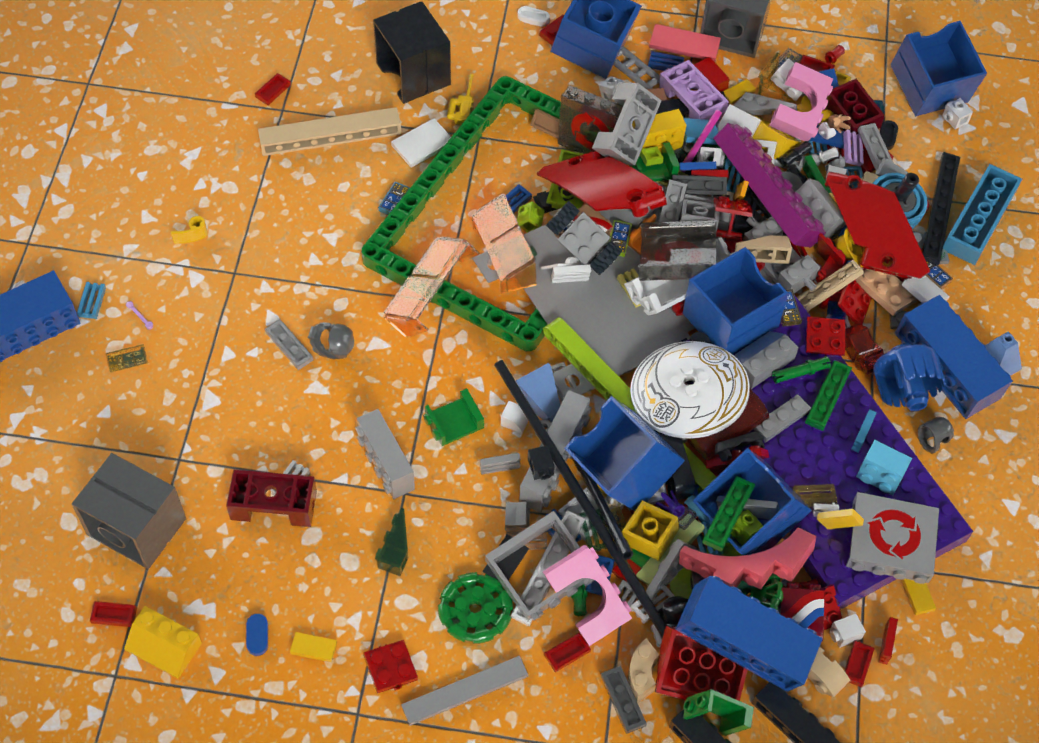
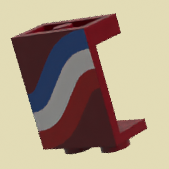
[781,582,826,642]

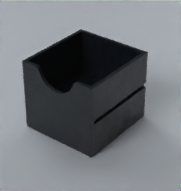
[373,1,451,104]

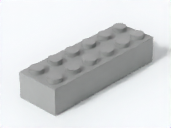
[519,390,592,513]

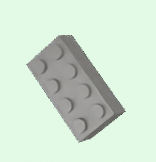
[355,409,415,500]

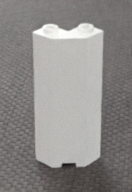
[624,237,737,316]

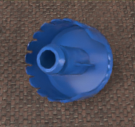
[873,343,946,411]

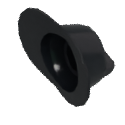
[659,596,688,627]

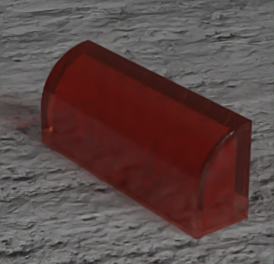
[687,388,769,461]

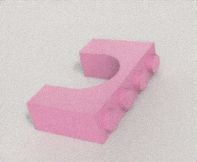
[769,62,833,141]
[543,545,632,646]

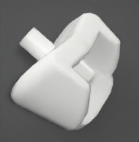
[818,122,836,140]

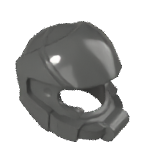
[308,322,354,359]

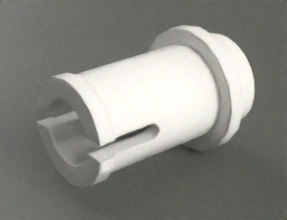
[813,502,839,516]

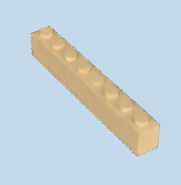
[258,107,401,156]

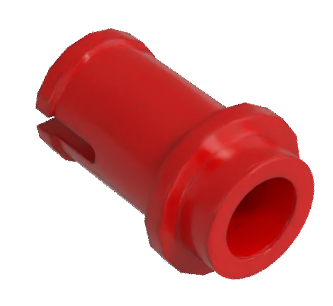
[825,45,845,64]

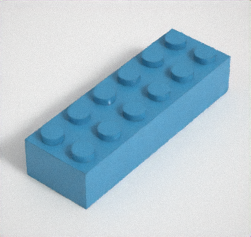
[943,164,1022,265]

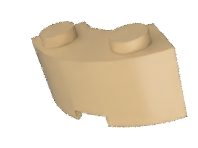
[628,638,659,703]
[807,647,850,697]

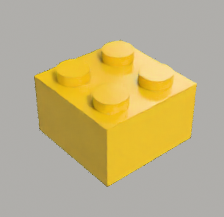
[622,500,679,561]

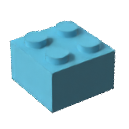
[856,440,912,495]

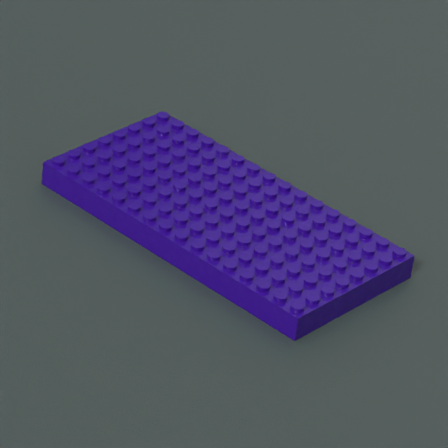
[684,293,973,610]

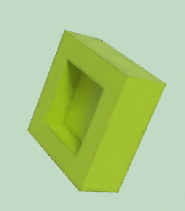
[640,146,664,166]

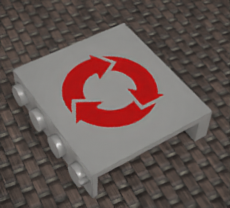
[846,492,939,584]

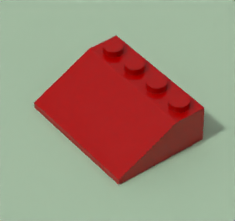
[655,626,748,701]

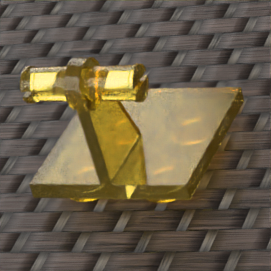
[757,52,791,102]

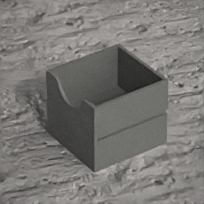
[700,0,772,58]
[72,453,186,570]

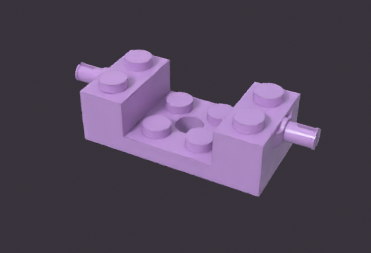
[659,60,729,127]

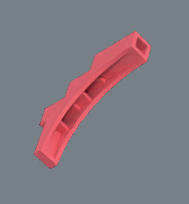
[679,528,817,590]

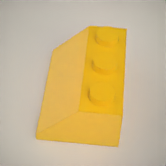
[750,114,801,159]
[124,606,202,679]

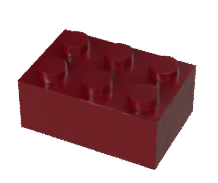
[826,78,885,141]

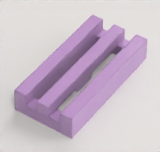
[843,129,864,167]

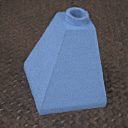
[985,332,1022,376]
[511,363,560,423]

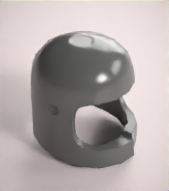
[918,417,954,454]

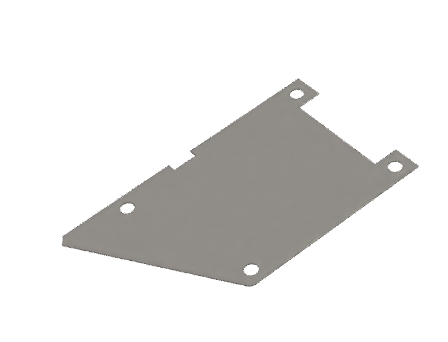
[472,206,822,398]

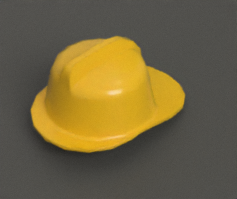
[834,228,864,267]

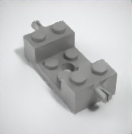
[743,216,820,293]

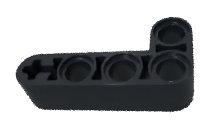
[655,430,695,500]

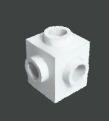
[598,76,625,104]
[942,98,973,129]

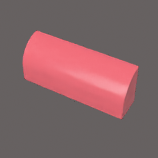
[649,24,721,62]

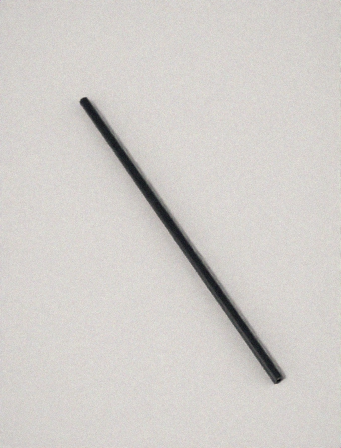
[494,360,667,639]

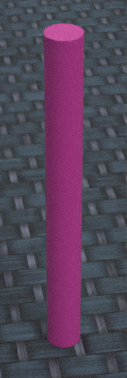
[681,110,722,173]

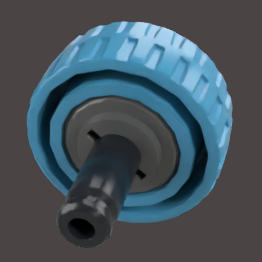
[872,173,927,229]

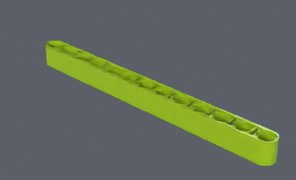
[543,317,717,494]

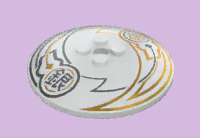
[631,341,749,438]

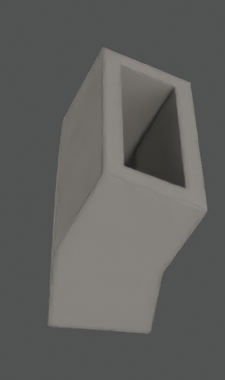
[505,502,530,531]

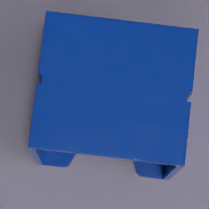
[550,0,642,79]
[890,21,987,117]
[683,247,789,355]
[564,396,685,511]
[693,448,812,555]

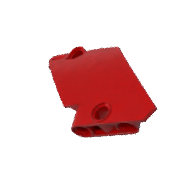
[537,151,667,217]
[825,171,930,279]

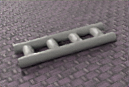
[614,46,660,89]

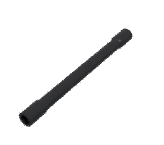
[572,457,633,560]

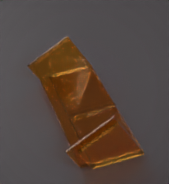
[472,194,537,294]
[384,237,480,337]

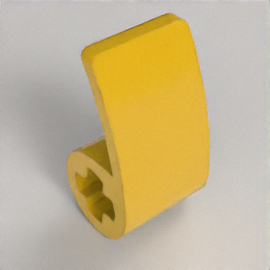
[171,216,208,244]

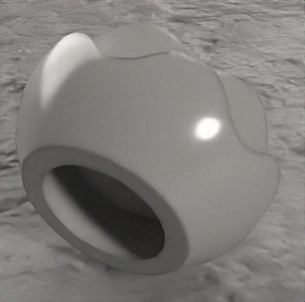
[825,155,846,171]

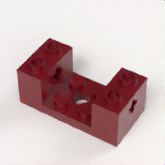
[226,469,317,527]

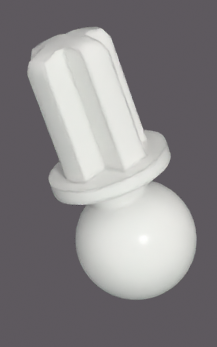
[811,147,839,167]

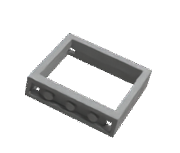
[485,511,594,622]

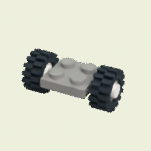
[546,201,622,275]

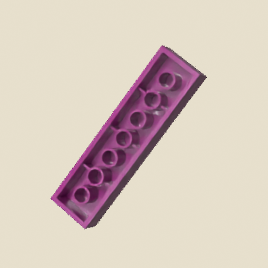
[713,123,826,248]

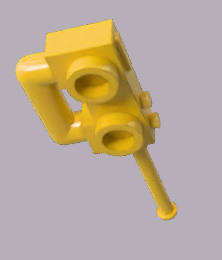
[447,74,474,125]

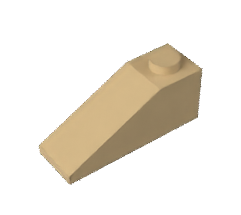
[735,235,792,264]

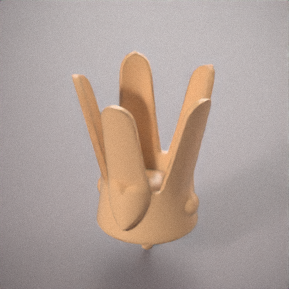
[828,114,851,133]

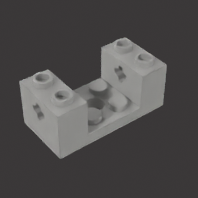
[592,83,662,166]

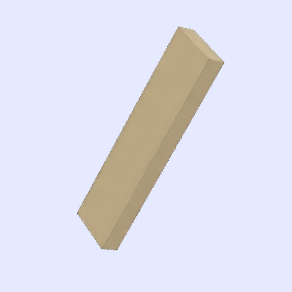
[797,260,864,312]

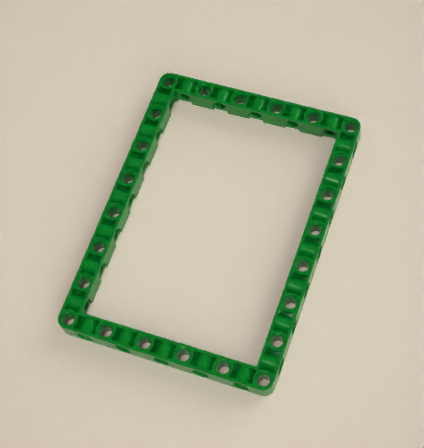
[362,76,614,352]

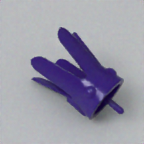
[655,491,685,518]

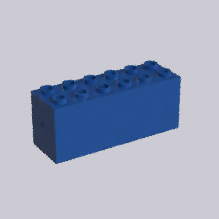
[0,270,81,362]
[895,295,1013,419]
[675,576,823,691]

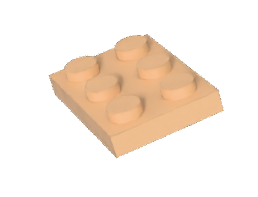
[855,269,918,316]

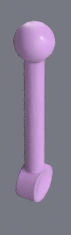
[126,301,153,330]

